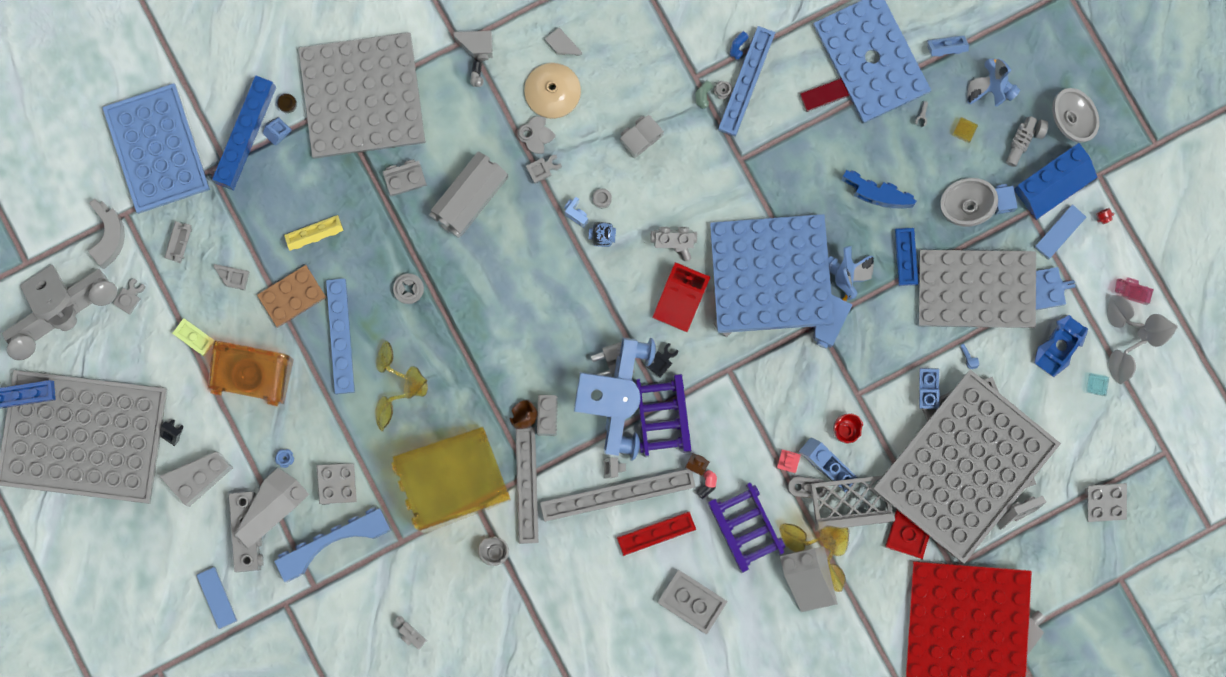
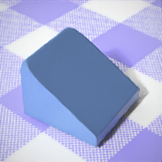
[263,117,292,146]

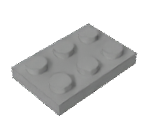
[657,570,728,635]

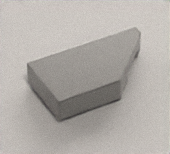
[545,28,582,56]
[214,264,250,290]

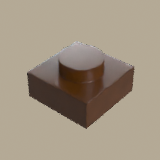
[685,453,710,476]

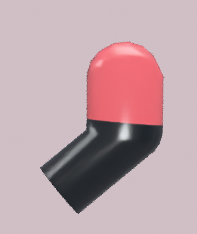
[697,470,717,499]

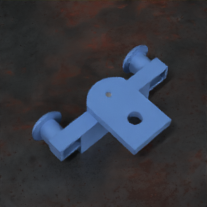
[574,337,656,461]

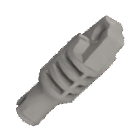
[1005,116,1037,167]

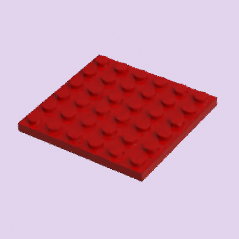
[906,562,1032,677]

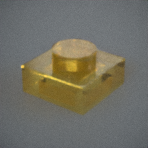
[952,117,978,143]

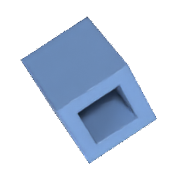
[995,184,1017,215]

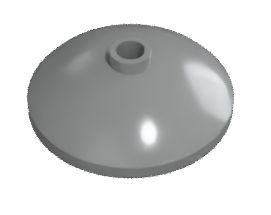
[1052,88,1099,143]
[941,178,998,227]

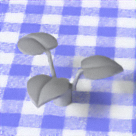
[1107,295,1178,384]

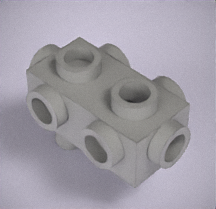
[650,227,697,261]

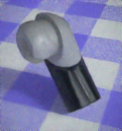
[470,60,484,87]

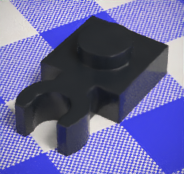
[646,343,678,378]

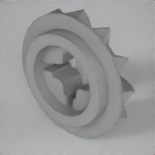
[393,274,424,304]

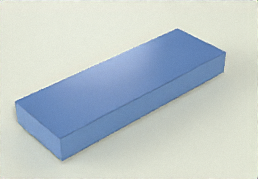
[1035,204,1086,260]
[197,567,237,629]

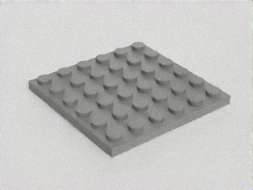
[299,33,426,159]

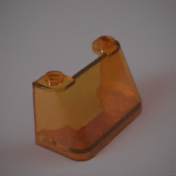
[207,341,294,407]

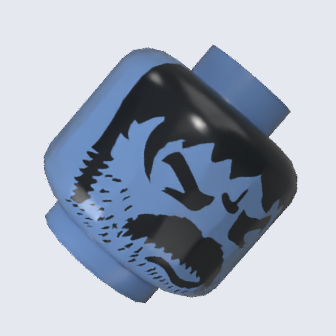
[589,222,616,247]

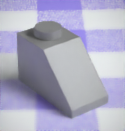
[454,31,493,61]

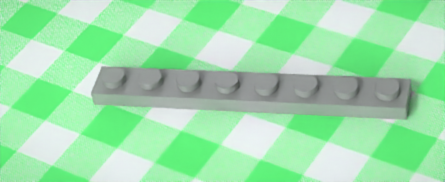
[540,469,696,522]

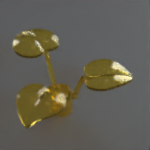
[375,340,428,432]
[779,523,849,592]

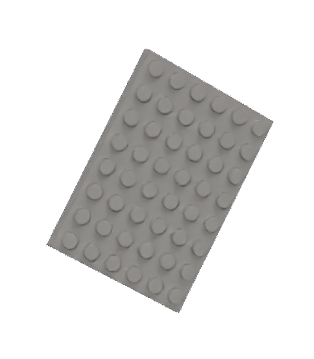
[873,369,1061,564]
[0,370,168,504]

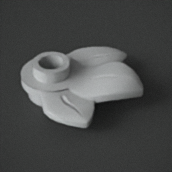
[518,116,555,154]

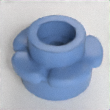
[275,449,294,468]

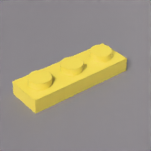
[285,215,343,251]

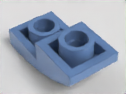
[919,368,940,409]

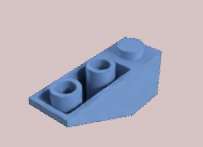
[799,437,858,492]

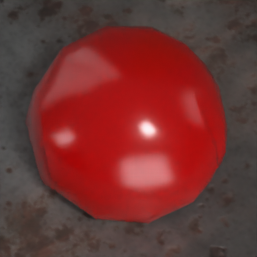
[833,413,863,444]

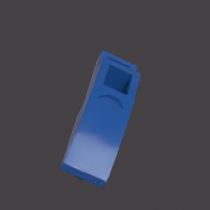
[841,170,917,209]

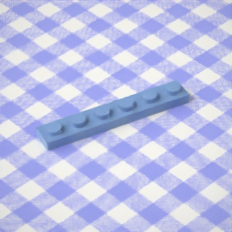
[718,26,775,137]
[326,279,355,394]

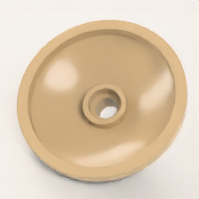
[524,63,581,119]

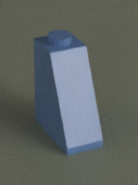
[814,294,852,349]

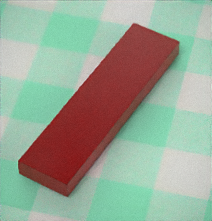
[617,511,696,556]

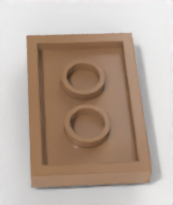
[257,265,327,328]

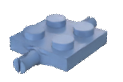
[1036,267,1075,310]

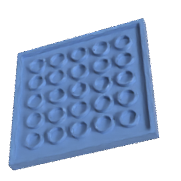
[710,214,834,333]

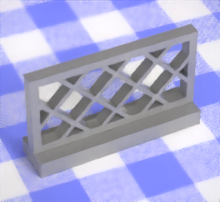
[810,476,895,531]

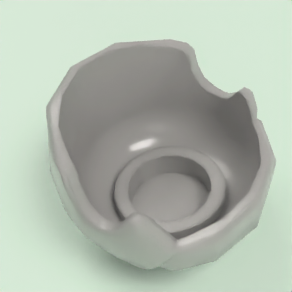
[478,536,509,566]

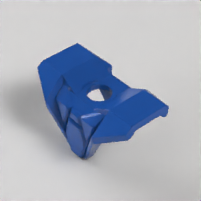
[1034,315,1088,377]

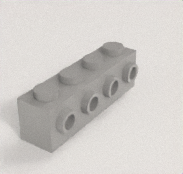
[229,492,264,572]

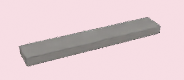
[516,427,539,544]

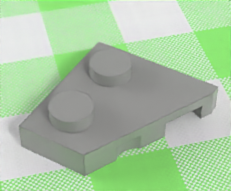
[997,496,1046,530]

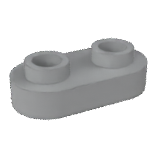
[788,477,827,498]

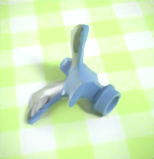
[967,58,1020,106]
[828,246,874,301]

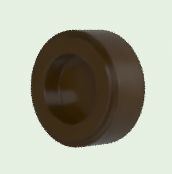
[277,94,297,113]

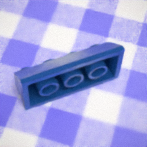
[1014,143,1097,220]

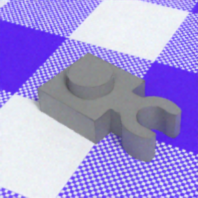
[526,155,562,184]
[113,279,146,315]

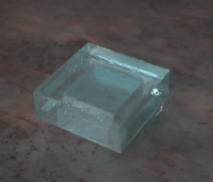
[1086,373,1109,396]

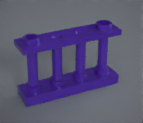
[636,374,692,458]
[708,482,786,573]

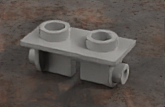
[164,221,192,263]

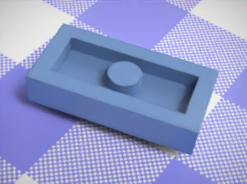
[927,36,969,57]

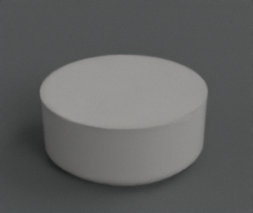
[1034,119,1048,139]
[593,189,612,208]

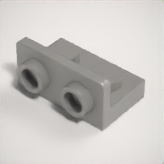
[383,160,427,197]

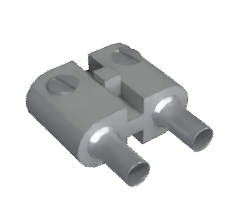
[591,342,635,377]

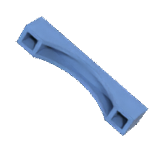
[274,507,392,582]

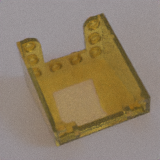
[391,427,512,534]

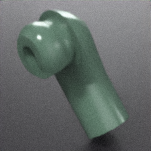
[695,80,713,109]

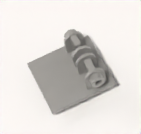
[317,464,357,505]
[1085,483,1127,522]

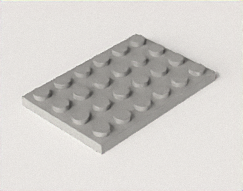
[919,250,1036,328]

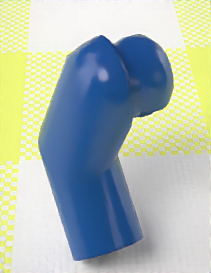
[730,31,749,60]

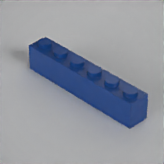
[212,75,276,191]

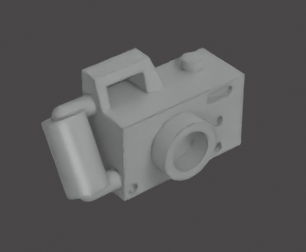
[393,616,427,649]

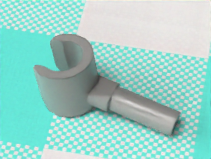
[915,101,928,127]

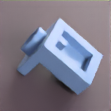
[564,197,588,228]

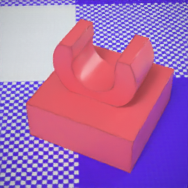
[777,449,801,473]

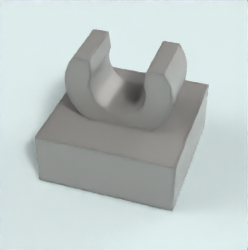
[604,457,626,479]

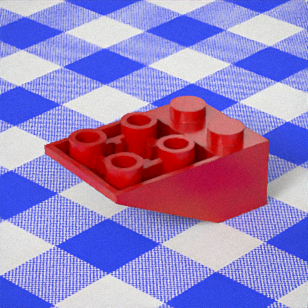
[652,262,710,333]

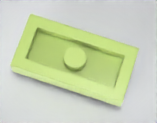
[172,318,216,356]

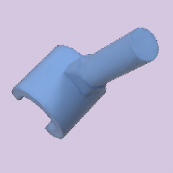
[960,344,979,369]

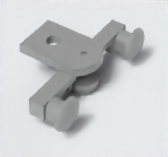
[2,265,117,360]

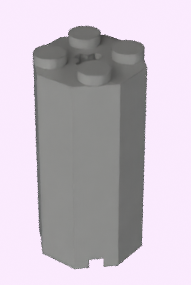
[429,152,509,238]

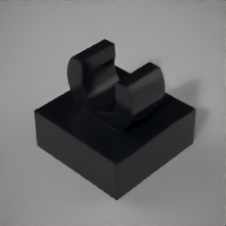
[160,419,184,446]

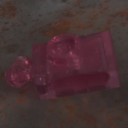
[1115,277,1154,305]

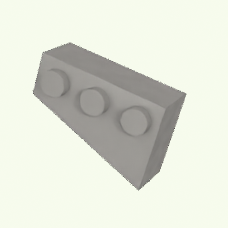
[160,452,233,507]

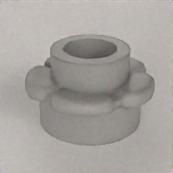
[714,81,733,99]

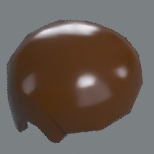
[509,399,538,430]

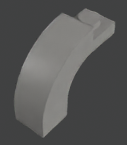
[88,199,125,269]

